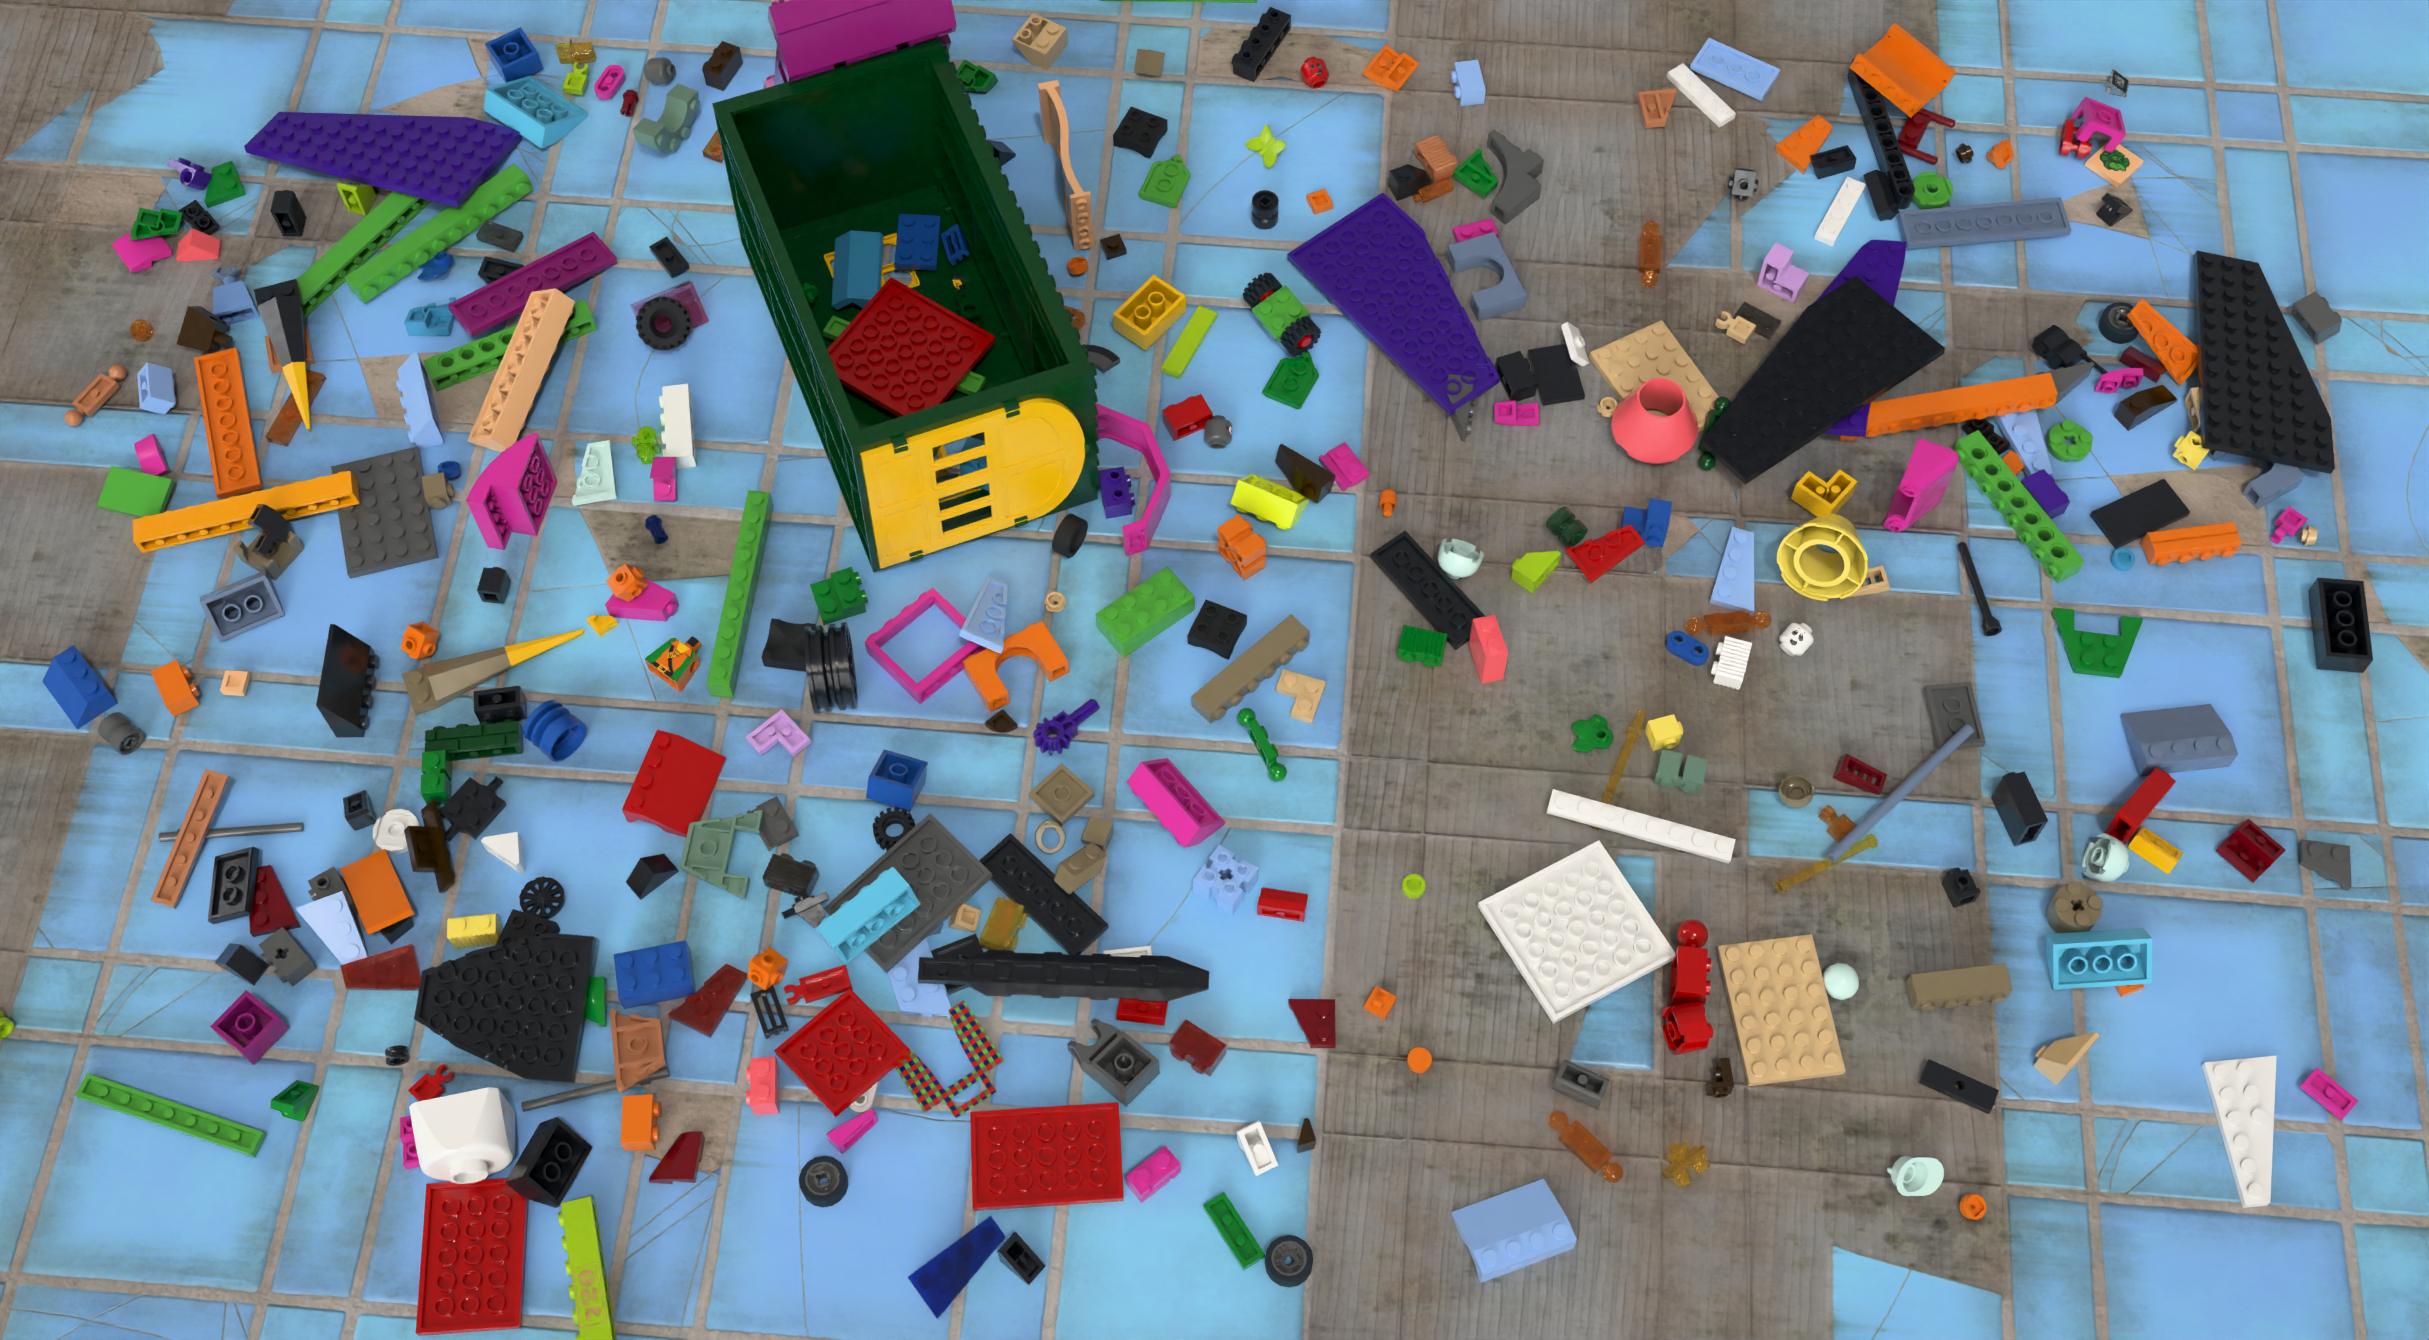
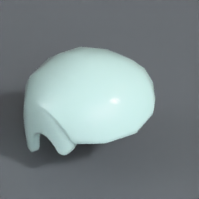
[1822,963,1859,1000]

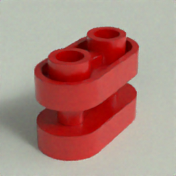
[2059,119,2093,159]

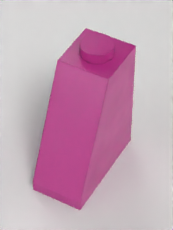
[605,578,679,622]

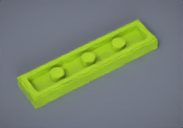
[1161,305,1218,379]

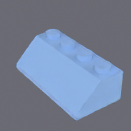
[396,352,444,450]

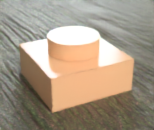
[220,670,251,696]

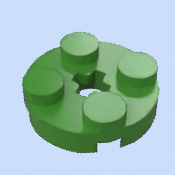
[1912,172,1953,210]
[2046,420,2093,462]

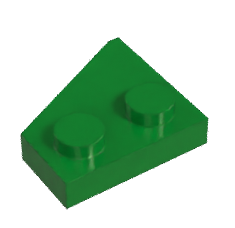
[1453,149,1498,198]

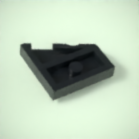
[478,256,524,284]

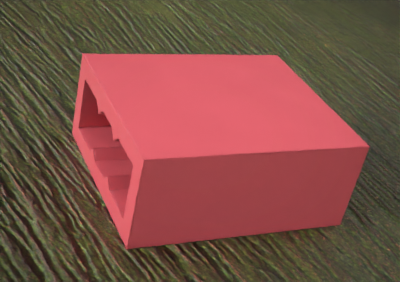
[1469,614,1508,684]

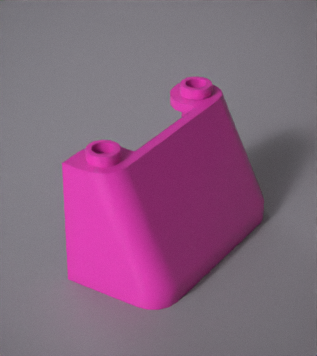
[1883,438,1959,532]

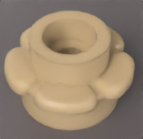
[1597,397,1618,418]
[2300,525,2318,546]
[1044,592,1066,613]

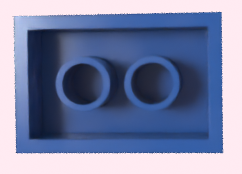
[614,940,696,1009]

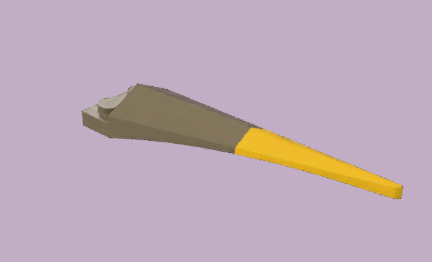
[402,629,585,715]

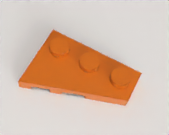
[1775,115,1833,174]

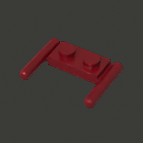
[1898,108,1956,165]

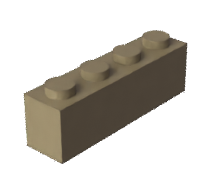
[1905,963,2013,1012]

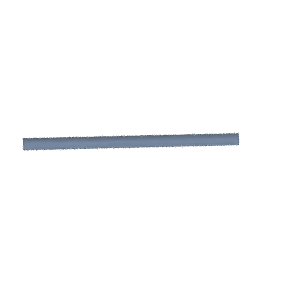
[1826,724,1974,863]

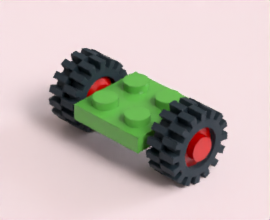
[1243,272,1321,356]

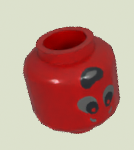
[1300,57,1329,88]

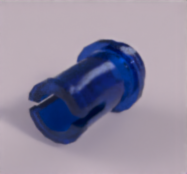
[645,515,668,544]

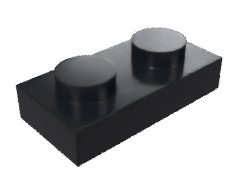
[649,237,690,278]

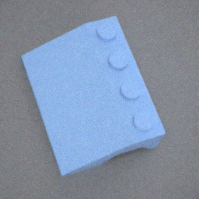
[1451,1178,1577,1283]

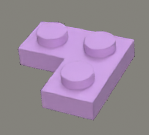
[746,709,811,757]

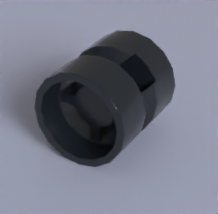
[1251,190,1279,230]

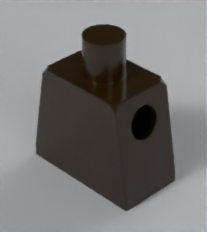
[177,306,233,352]

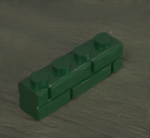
[425,719,523,761]

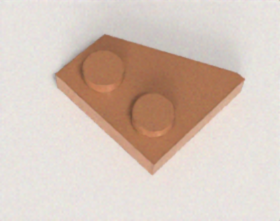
[1637,88,1677,128]

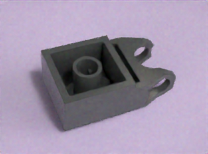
[1067,1018,1160,1107]

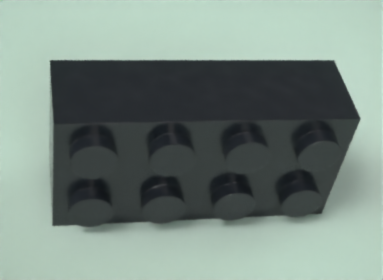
[2308,578,2373,673]

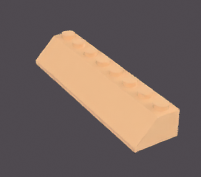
[467,288,575,452]

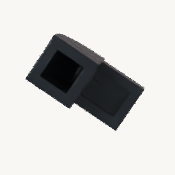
[247,504,288,556]

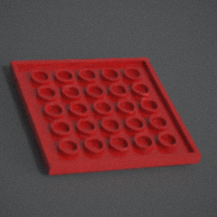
[827,277,996,417]

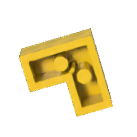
[1791,469,1858,517]

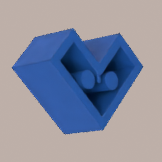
[1621,498,1672,547]

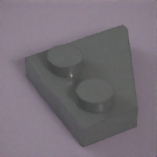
[2299,839,2352,891]

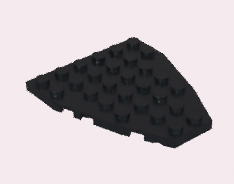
[414,933,597,1083]

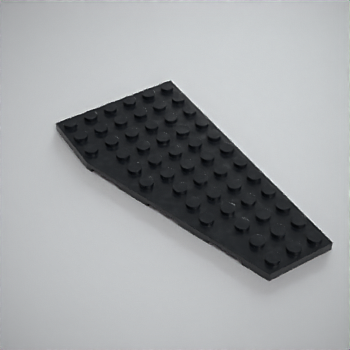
[2193,251,2335,474]
[1702,276,1945,485]

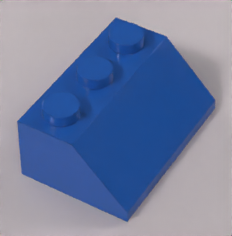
[42,645,117,729]

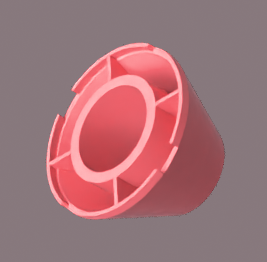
[1611,378,1698,464]

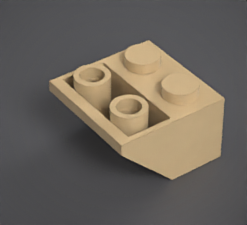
[1012,13,1068,70]

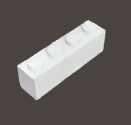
[659,384,697,469]

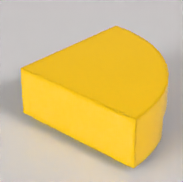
[586,615,619,637]

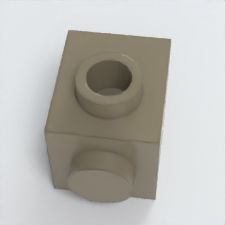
[422,472,454,510]

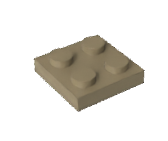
[1029,763,1095,826]

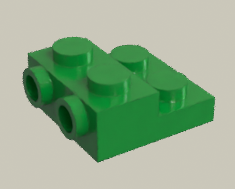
[810,567,868,625]

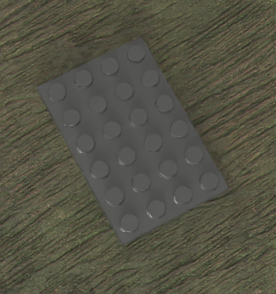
[331,446,439,579]
[824,813,993,973]

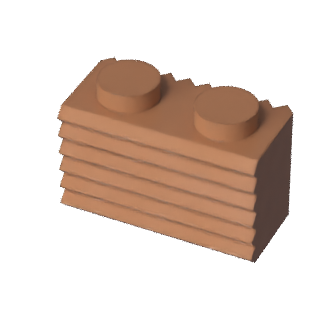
[1414,135,1458,183]

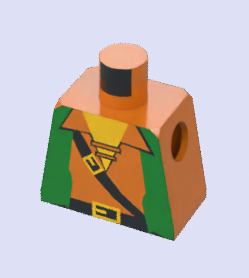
[645,636,702,693]

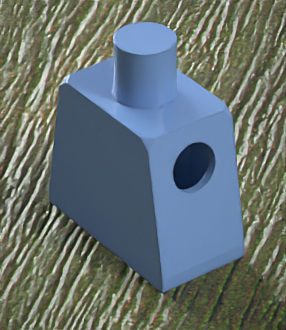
[212,276,260,325]

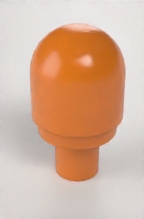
[1379,488,1397,517]

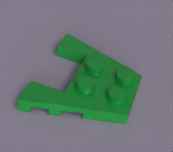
[2051,607,2143,678]

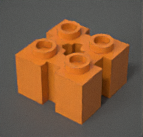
[1217,514,1266,581]

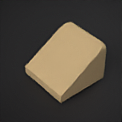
[948,903,981,933]

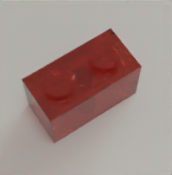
[1169,1020,1226,1076]

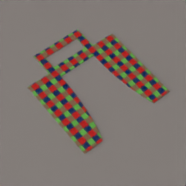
[895,1000,1004,1118]

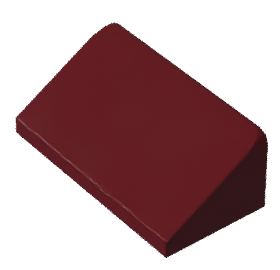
[2119,346,2167,383]

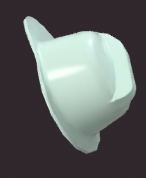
[1887,1156,1944,1196]

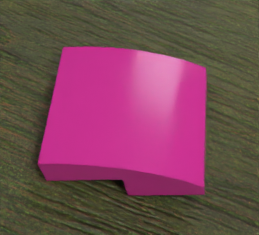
[112,232,172,273]

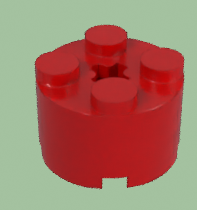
[1662,1001,1714,1055]

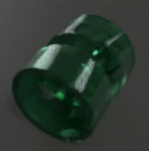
[1546,507,1588,548]

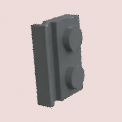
[747,796,799,851]

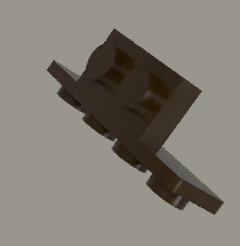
[404,800,455,893]

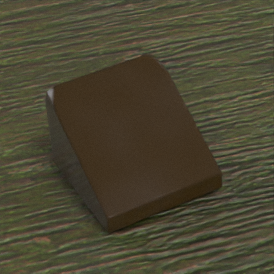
[1297,1118,1316,1153]

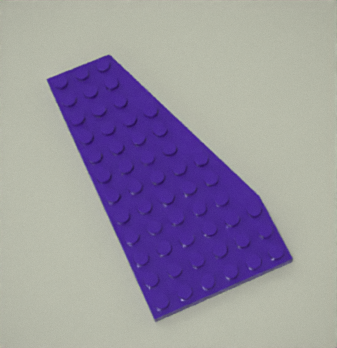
[244,112,522,208]
[1287,193,1500,416]

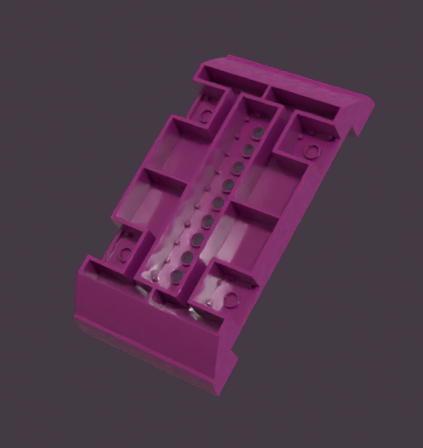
[763,0,957,89]

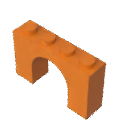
[962,621,1070,713]

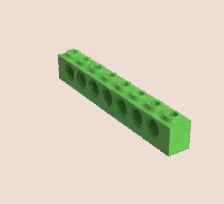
[423,299,597,392]
[1953,430,2085,583]

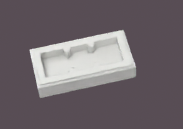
[1561,322,1589,367]

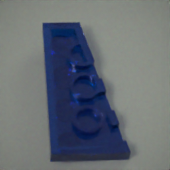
[908,1216,1006,1320]

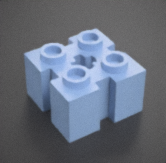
[1193,844,1259,916]

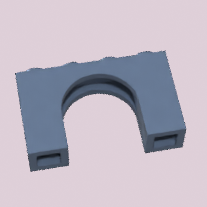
[1447,232,1528,322]
[2207,450,2305,509]

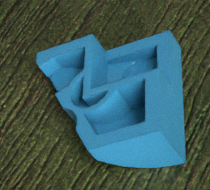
[404,297,456,336]

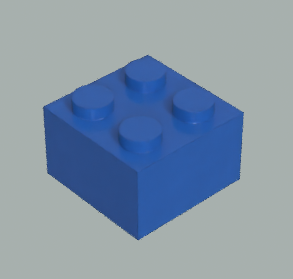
[485,27,543,83]
[866,749,928,811]

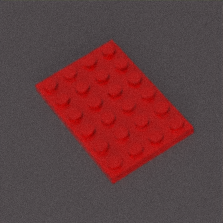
[970,1102,1124,1211]
[416,1178,528,1336]

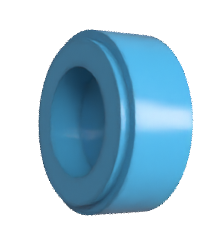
[2111,548,2135,571]

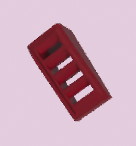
[1833,753,1887,795]

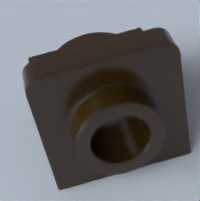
[1706,1058,1734,1098]

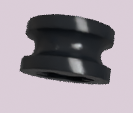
[385,1045,409,1066]

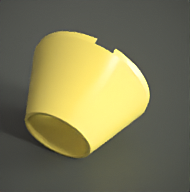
[1777,514,1868,601]

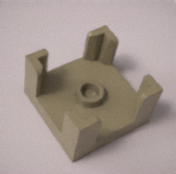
[233,531,305,581]

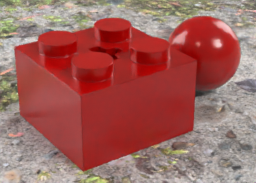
[1669,919,1711,1006]

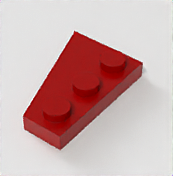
[1565,524,1645,583]

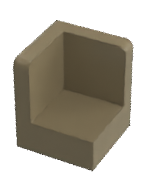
[1134,49,1165,77]
[1082,815,1114,852]

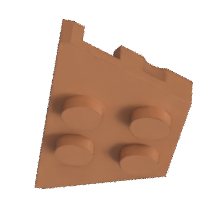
[610,1010,666,1093]

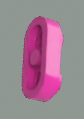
[594,65,625,100]

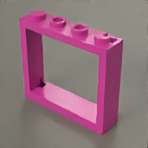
[864,588,986,704]

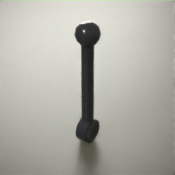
[2082,350,2108,374]

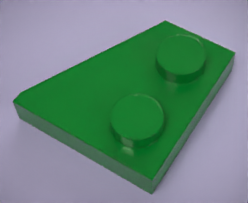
[204,161,246,208]

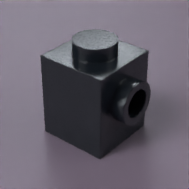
[477,567,511,604]

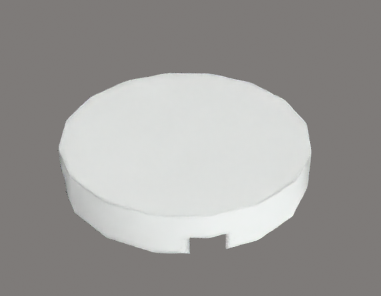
[373,809,421,854]

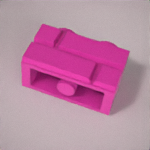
[1126,1146,1181,1203]

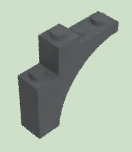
[1487,130,1544,225]

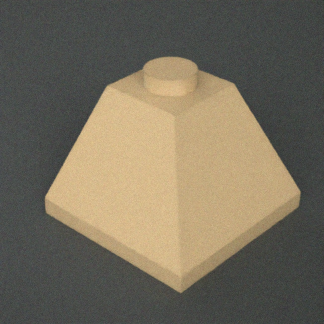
[2033,1032,2100,1085]

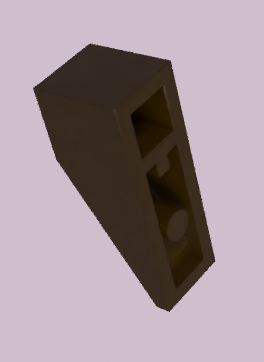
[2114,385,2178,431]
[1275,444,1336,504]

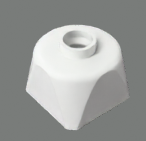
[409,1087,515,1184]

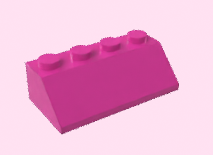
[1127,758,1226,847]

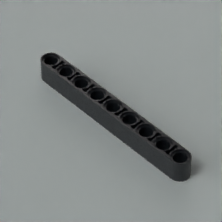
[1847,58,1915,209]

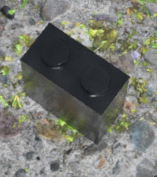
[1991,771,2048,846]

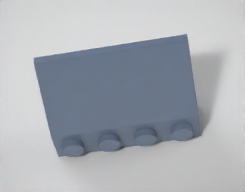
[2120,704,2238,777]

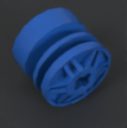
[523,700,587,762]

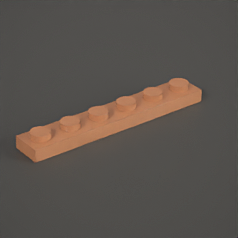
[151,769,230,909]

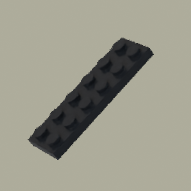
[1370,531,1485,650]
[979,833,1109,955]

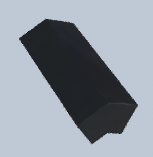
[1863,170,1899,221]

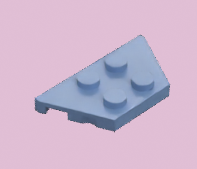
[887,938,954,1018]

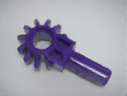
[1033,699,1100,756]

